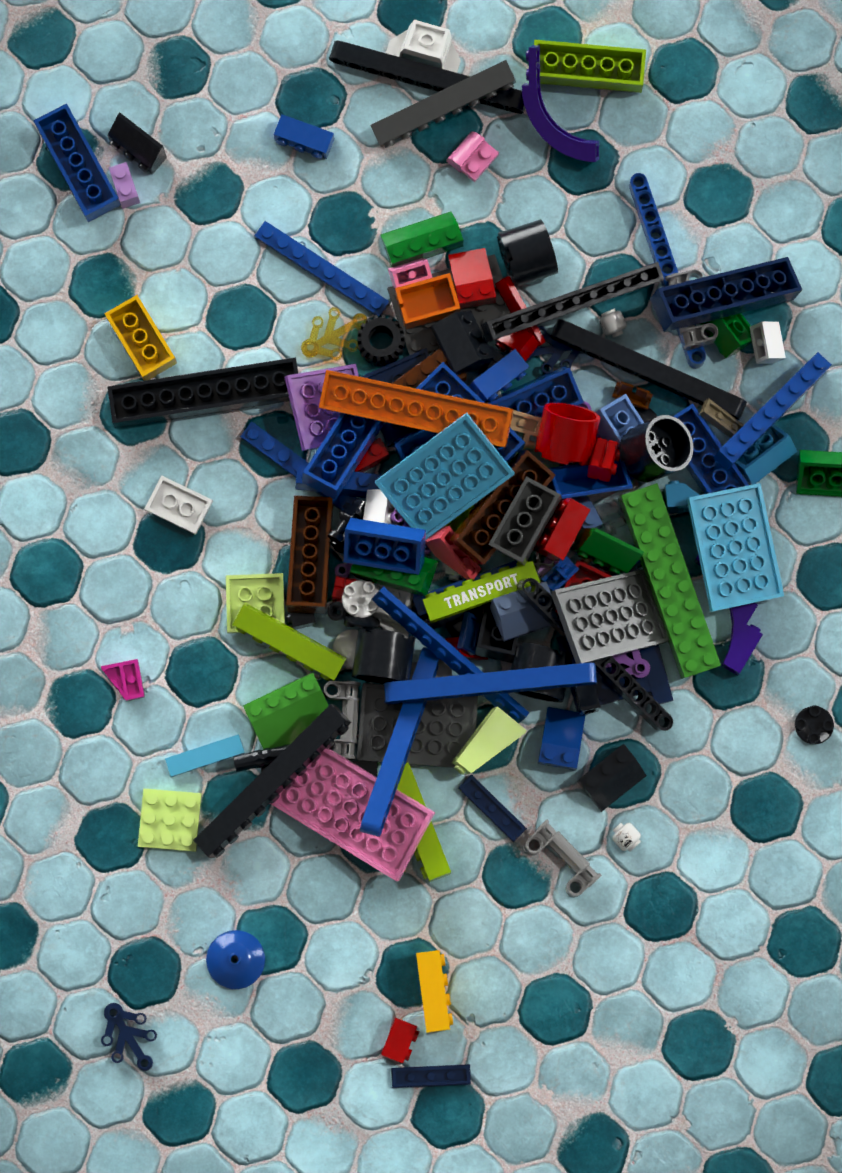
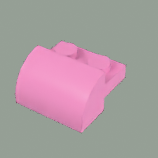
[446,131,499,182]

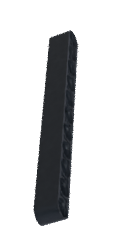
[329,40,525,114]
[550,319,747,420]
[517,578,673,731]

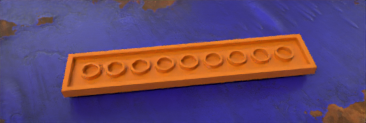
[319,370,514,447]

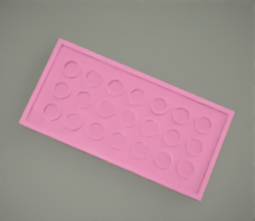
[270,748,435,881]

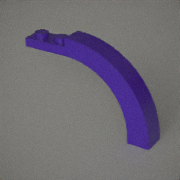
[522,45,599,162]

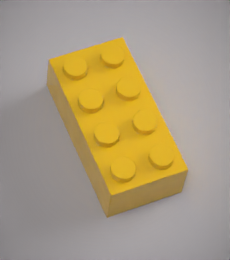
[104,295,177,381]
[416,950,453,1033]

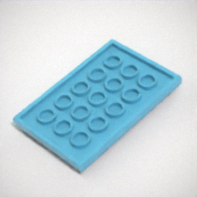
[375,413,515,539]
[687,483,784,612]

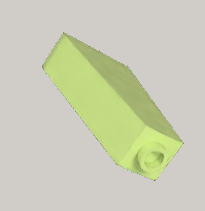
[451,706,527,775]

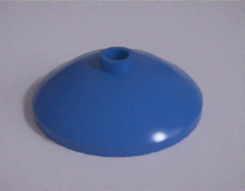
[206,930,265,989]

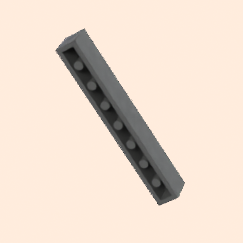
[370,60,516,148]

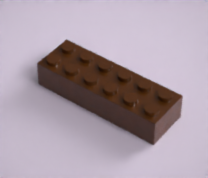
[449,450,555,565]
[286,496,333,614]

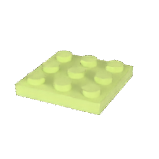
[226,573,285,633]
[138,788,202,852]

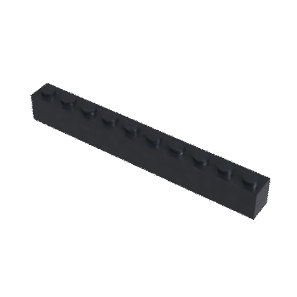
[481,262,664,343]
[193,704,352,858]

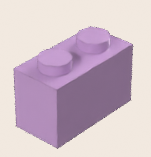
[109,162,140,209]

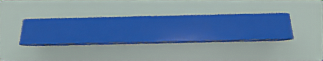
[629,173,706,369]
[360,647,439,837]
[384,663,597,704]

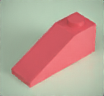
[425,526,481,580]

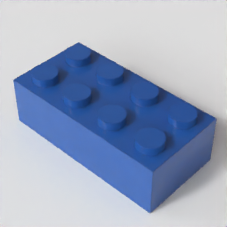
[343,518,426,575]

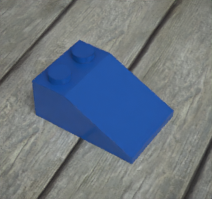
[538,707,586,771]

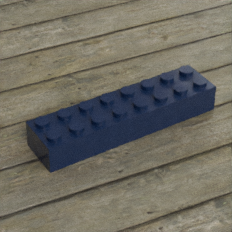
[650,257,803,332]

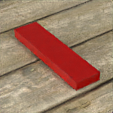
[495,276,546,347]

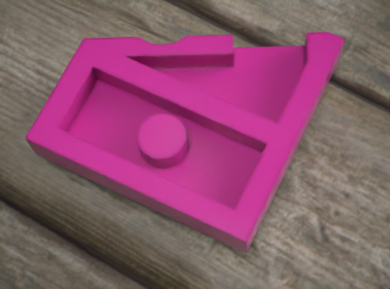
[101,659,145,701]

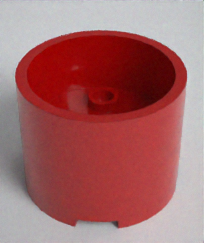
[535,403,601,466]

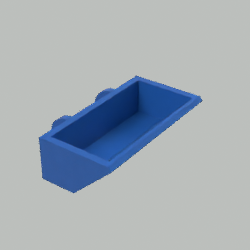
[547,459,633,499]

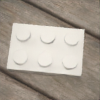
[144,475,213,535]

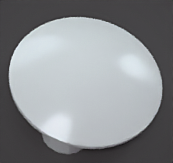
[342,580,378,618]
[333,629,358,668]

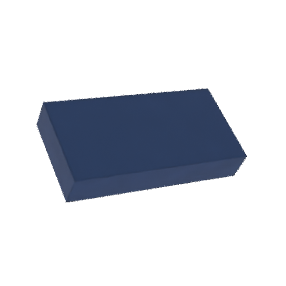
[457,612,482,655]

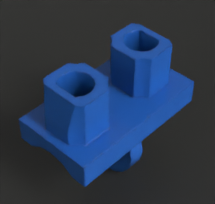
[541,556,579,591]

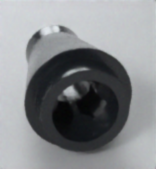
[327,602,346,621]

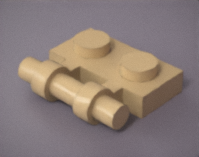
[510,410,541,449]

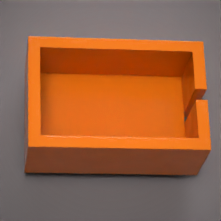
[395,273,460,329]

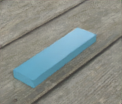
[165,734,245,777]

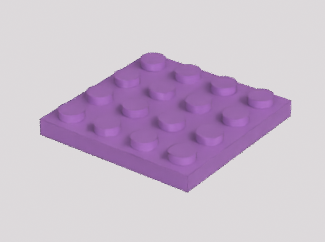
[284,364,359,451]

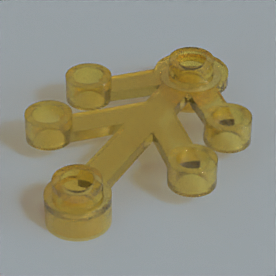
[301,307,367,361]

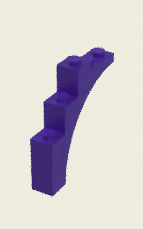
[694,555,763,676]

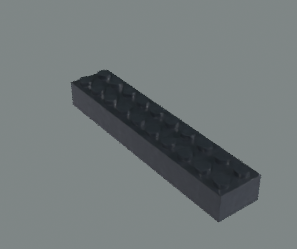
[107,357,298,428]

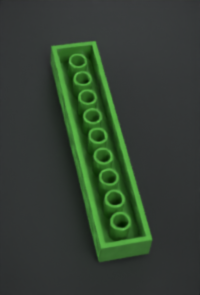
[618,483,721,679]

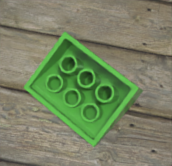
[243,673,329,749]

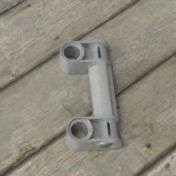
[665,270,718,350]
[323,681,361,760]
[524,820,601,897]

